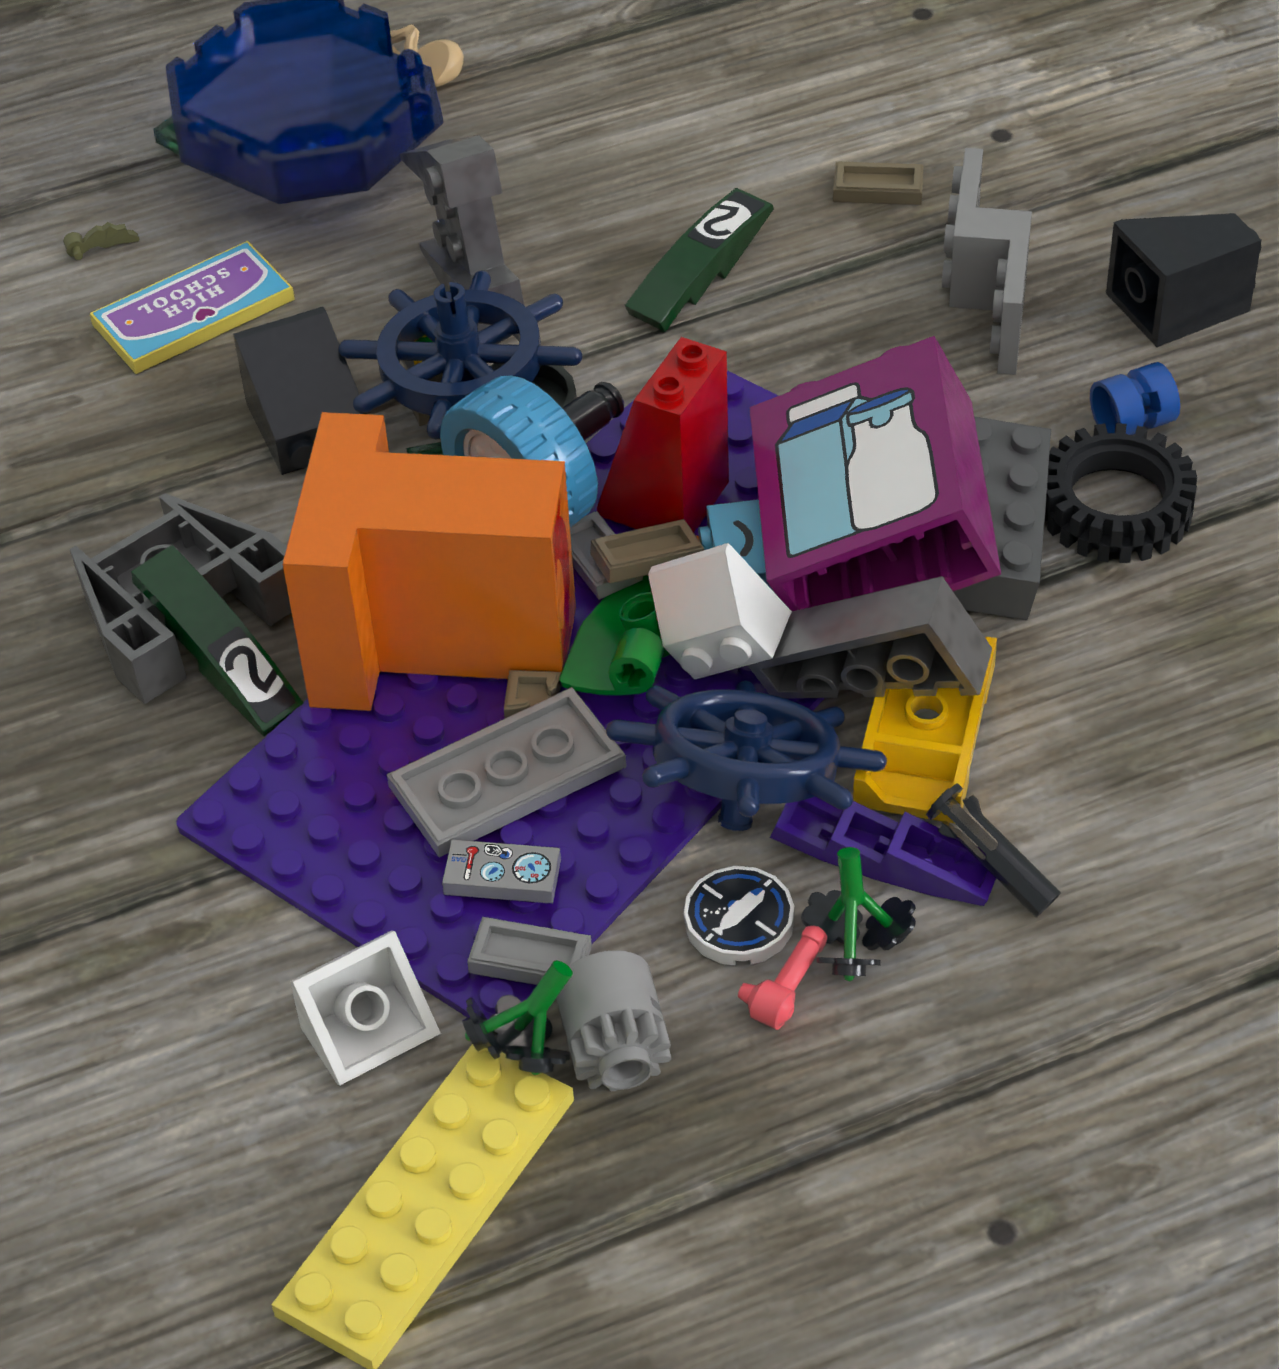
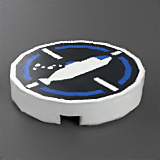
[684,866,795,966]

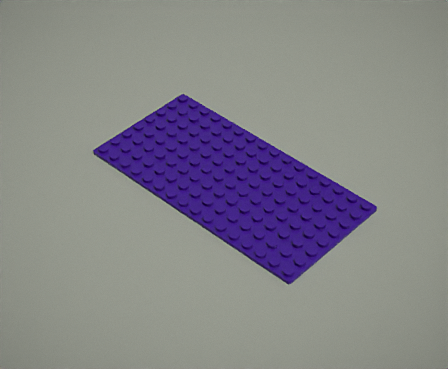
[176,370,824,1036]

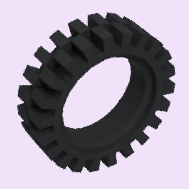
[1044,423,1197,563]

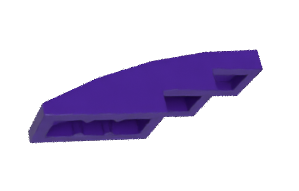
[770,797,996,906]

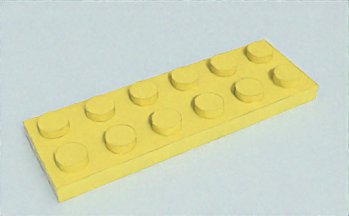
[271,1044,574,1369]

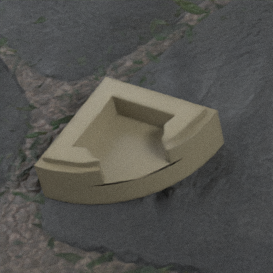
[504,670,562,718]

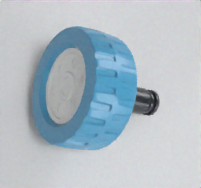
[440,376,624,528]

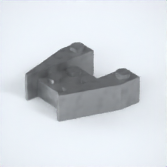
[400,136,525,332]
[70,493,292,704]

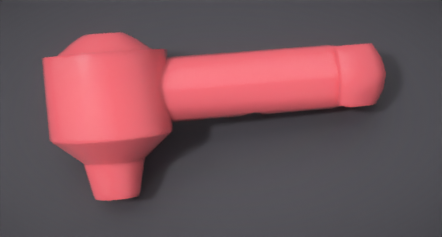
[738,925,827,1030]

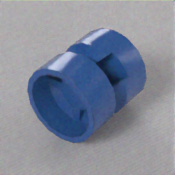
[1090,362,1181,435]

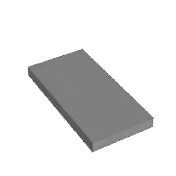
[387,687,626,857]

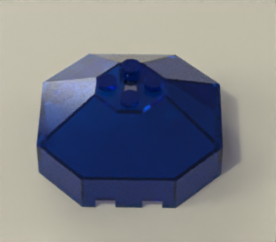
[165,0,444,204]

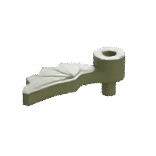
[63,222,140,260]

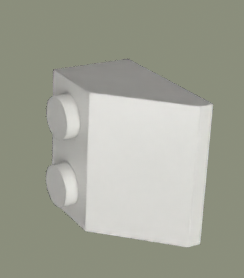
[648,543,792,679]

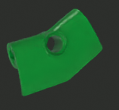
[559,575,670,695]

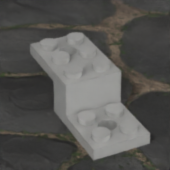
[942,148,1032,375]

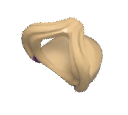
[380,25,464,87]

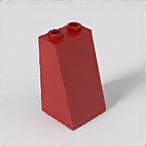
[597,337,729,533]

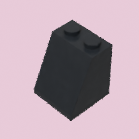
[1106,213,1262,347]
[233,306,367,475]

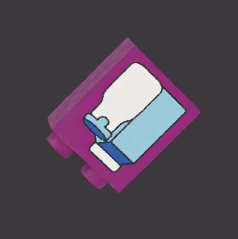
[750,336,1001,611]

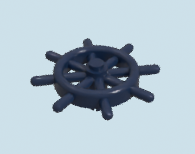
[338,270,583,440]
[606,680,887,831]

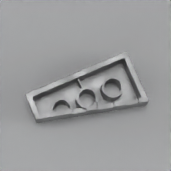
[748,577,992,698]

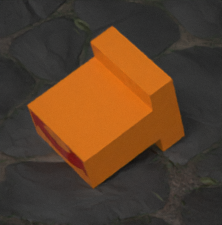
[283,412,576,711]

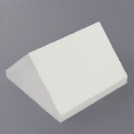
[290,931,441,1085]

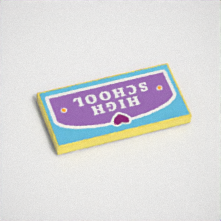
[90,241,295,374]

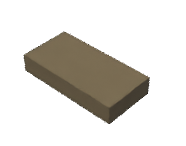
[833,161,924,205]
[590,519,704,584]

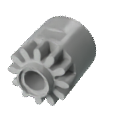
[556,951,672,1091]

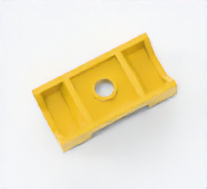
[853,637,997,824]

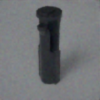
[926,783,1061,917]

